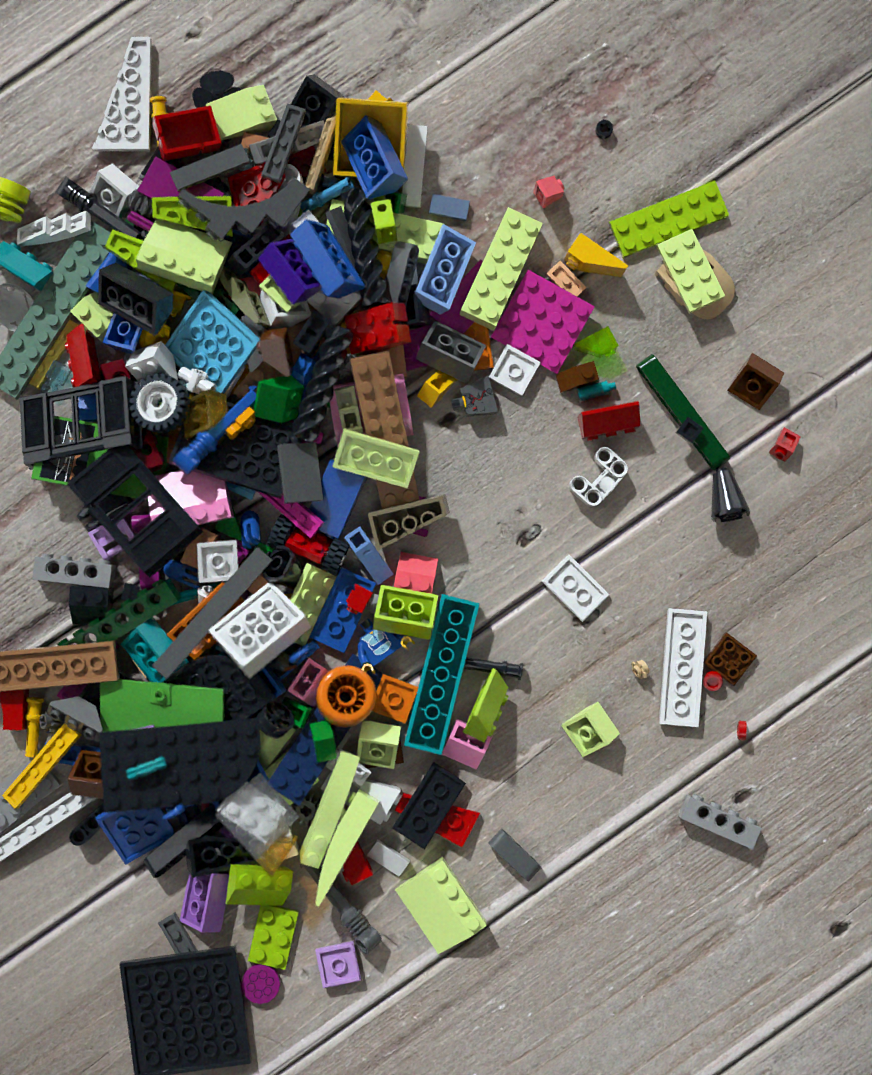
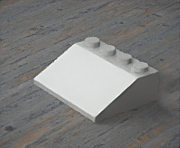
[209,582,311,678]

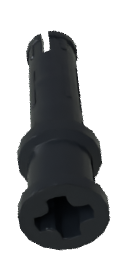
[464,657,523,680]

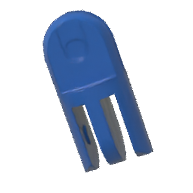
[241,510,261,549]
[164,560,203,590]

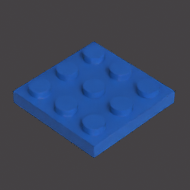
[96,808,176,865]

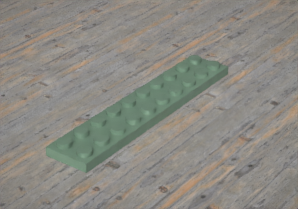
[0,221,111,400]

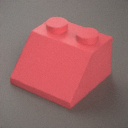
[394,552,438,594]

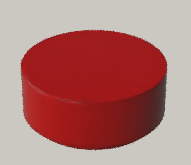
[703,671,723,691]
[737,721,747,740]

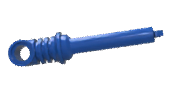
[173,386,257,475]

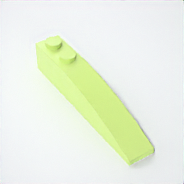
[300,751,360,869]
[315,789,379,907]

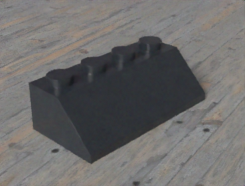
[98,263,173,336]

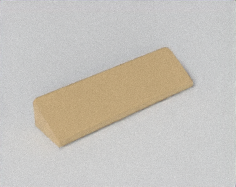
[305,116,336,195]

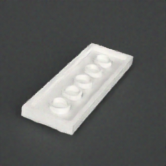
[659,608,707,727]

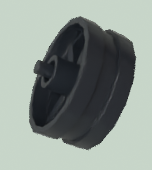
[256,701,294,739]

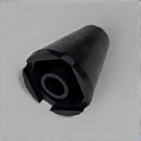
[711,468,750,523]
[262,545,304,590]

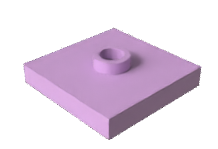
[315,941,361,988]

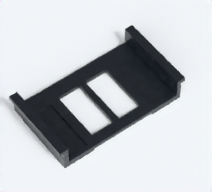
[20,376,144,470]
[67,446,203,578]

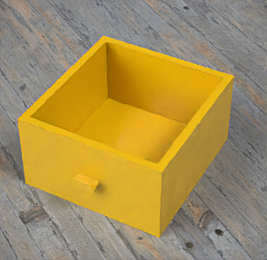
[333,97,409,177]

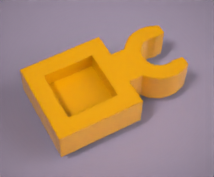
[226,407,255,440]

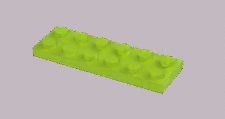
[609,181,729,258]

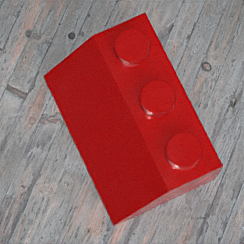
[65,324,102,387]
[578,401,640,441]

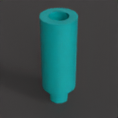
[577,381,616,401]

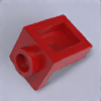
[769,427,801,462]

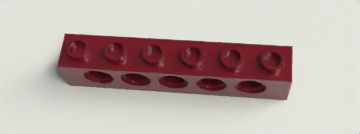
[99,359,164,472]

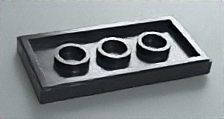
[392,762,466,850]

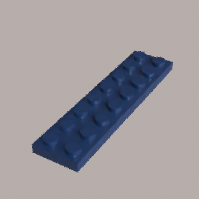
[266,654,384,806]

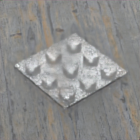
[215,773,299,859]

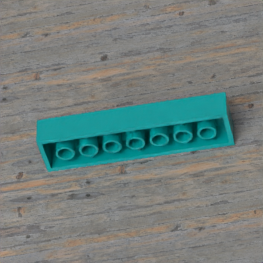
[404,594,480,755]

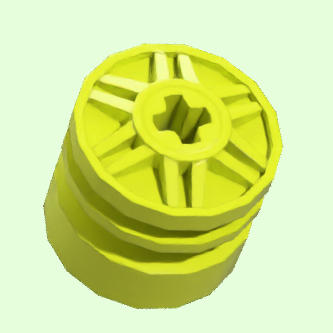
[0,177,31,223]

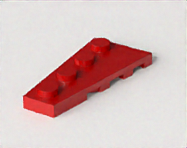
[394,793,480,847]

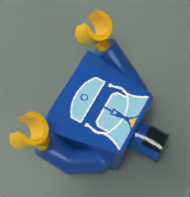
[358,618,415,674]

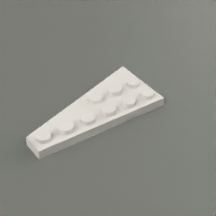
[92,37,152,151]

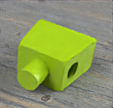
[371,195,398,244]

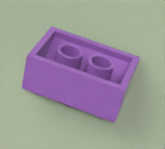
[180,871,229,933]

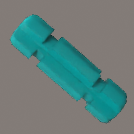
[127,757,167,780]

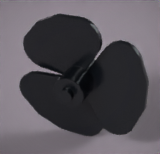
[192,70,242,108]

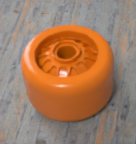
[316,666,376,727]

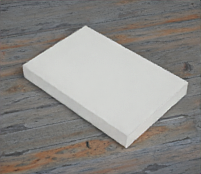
[542,554,609,622]

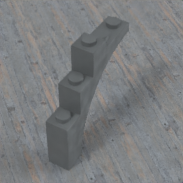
[178,177,310,242]

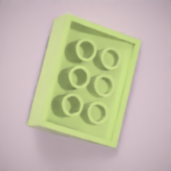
[136,219,232,295]
[395,856,487,954]

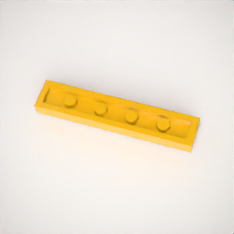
[2,723,82,809]

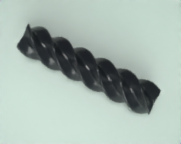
[341,187,390,308]
[292,323,353,443]

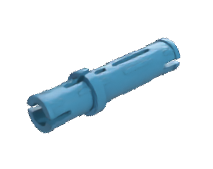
[300,177,354,213]

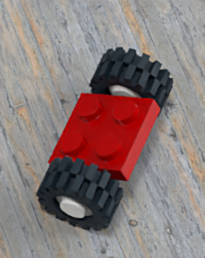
[267,514,350,576]

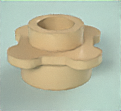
[631,660,650,679]

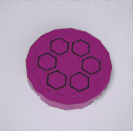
[241,964,280,1004]

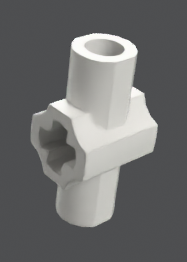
[178,367,217,396]

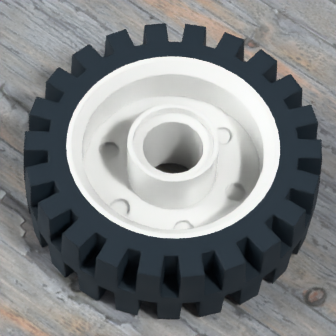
[129,373,190,433]

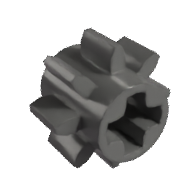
[39,710,64,733]

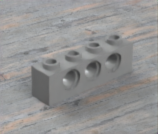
[32,553,116,588]
[678,793,762,850]

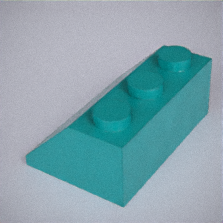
[0,241,54,292]
[121,617,189,683]

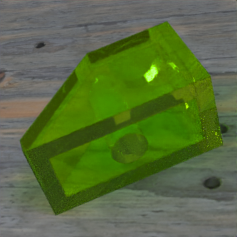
[573,326,619,358]

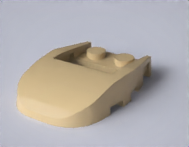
[655,249,735,319]

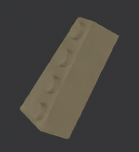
[368,494,450,551]

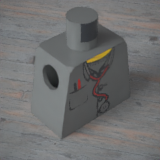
[451,376,498,417]

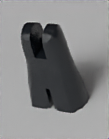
[77,494,133,532]

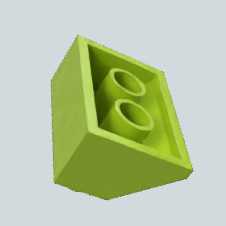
[373,585,438,640]
[463,668,508,742]
[226,864,293,906]

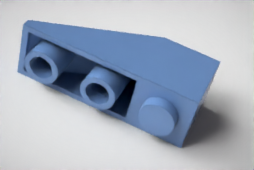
[344,526,393,585]

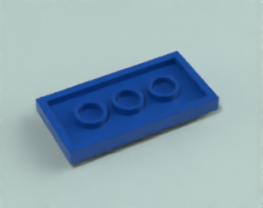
[310,567,377,653]

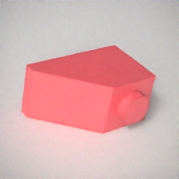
[533,176,565,208]

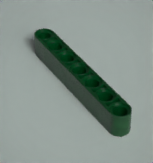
[636,354,730,471]

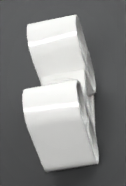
[569,447,628,507]

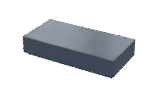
[429,194,470,221]

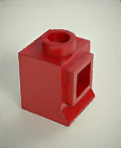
[346,584,373,615]

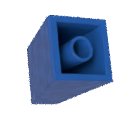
[309,455,368,539]

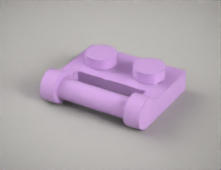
[88,517,135,561]

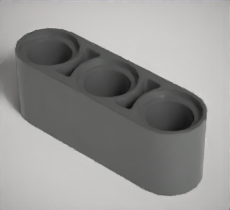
[488,828,542,882]

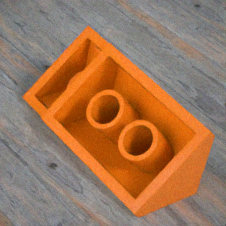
[167,582,245,660]

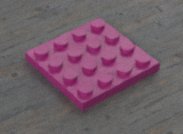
[491,270,595,374]

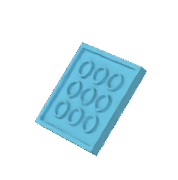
[165,290,260,401]

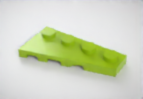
[152,196,233,237]
[105,229,177,293]

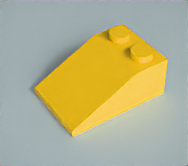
[564,233,628,277]

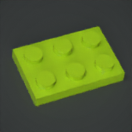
[248,905,299,970]

